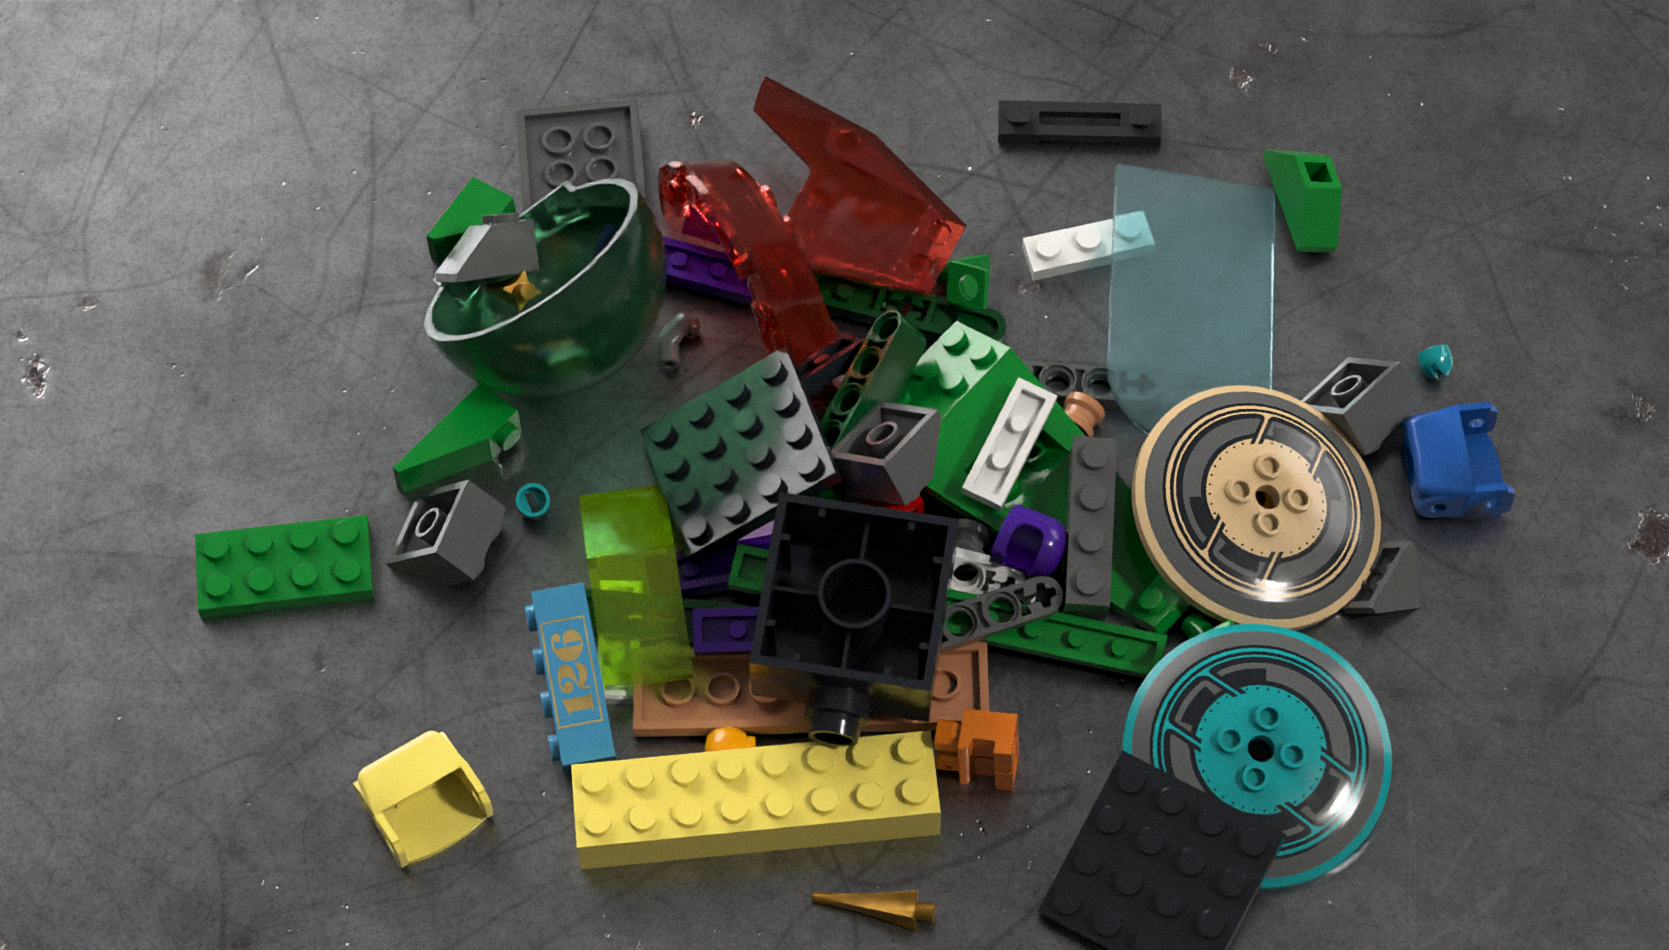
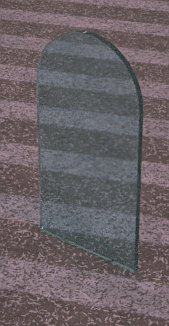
[1107,164,1275,434]

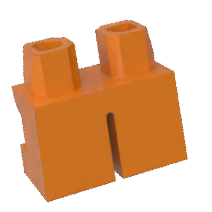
[934,709,1019,792]

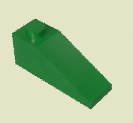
[392,382,522,493]

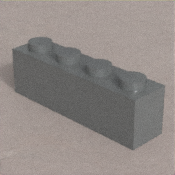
[1061,436,1117,621]

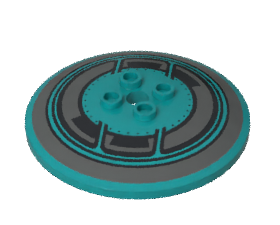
[1122,624,1392,890]

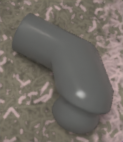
[658,312,700,371]

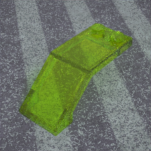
[579,484,694,690]

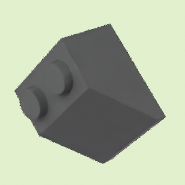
[435,212,540,282]
[1301,357,1424,455]
[831,401,942,506]
[386,480,506,586]

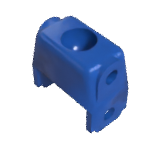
[1402,402,1515,520]

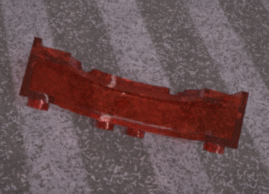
[658,159,840,364]

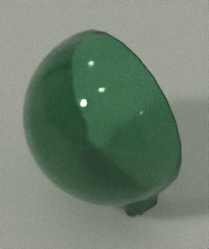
[424,178,667,399]

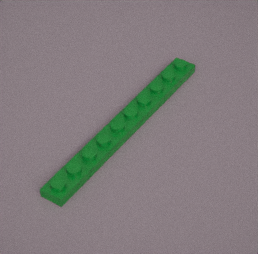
[727,544,1167,679]

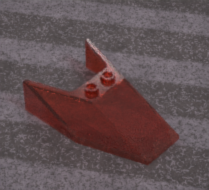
[681,76,967,295]

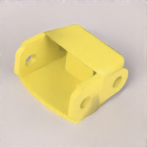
[352,731,494,868]

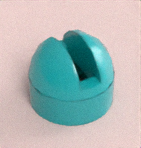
[1416,345,1453,380]
[515,483,550,519]

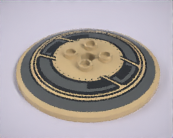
[1131,385,1381,630]

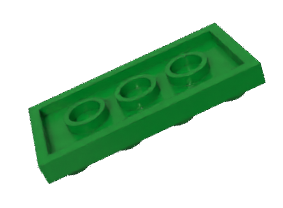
[195,514,374,618]

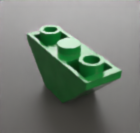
[1262,149,1342,253]

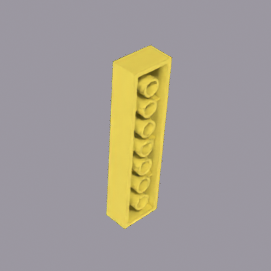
[571,730,941,869]

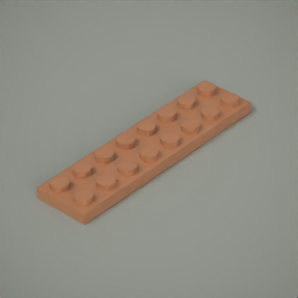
[633,642,990,737]

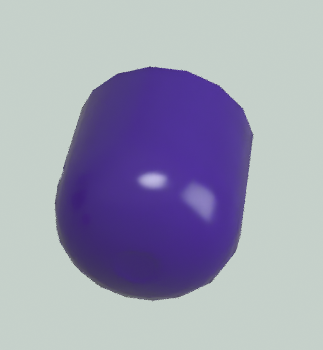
[989,504,1068,578]

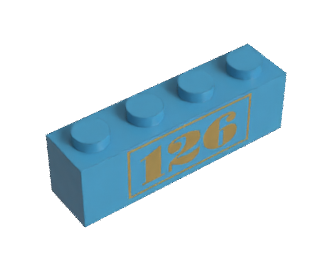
[525,582,616,772]

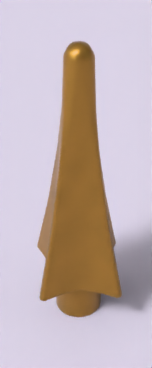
[484,270,542,311]
[811,890,937,931]

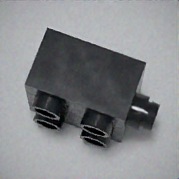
[749,492,959,747]

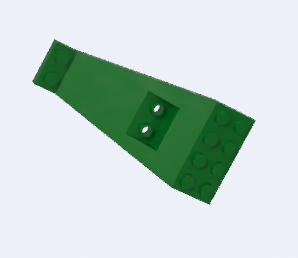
[896,321,1191,634]

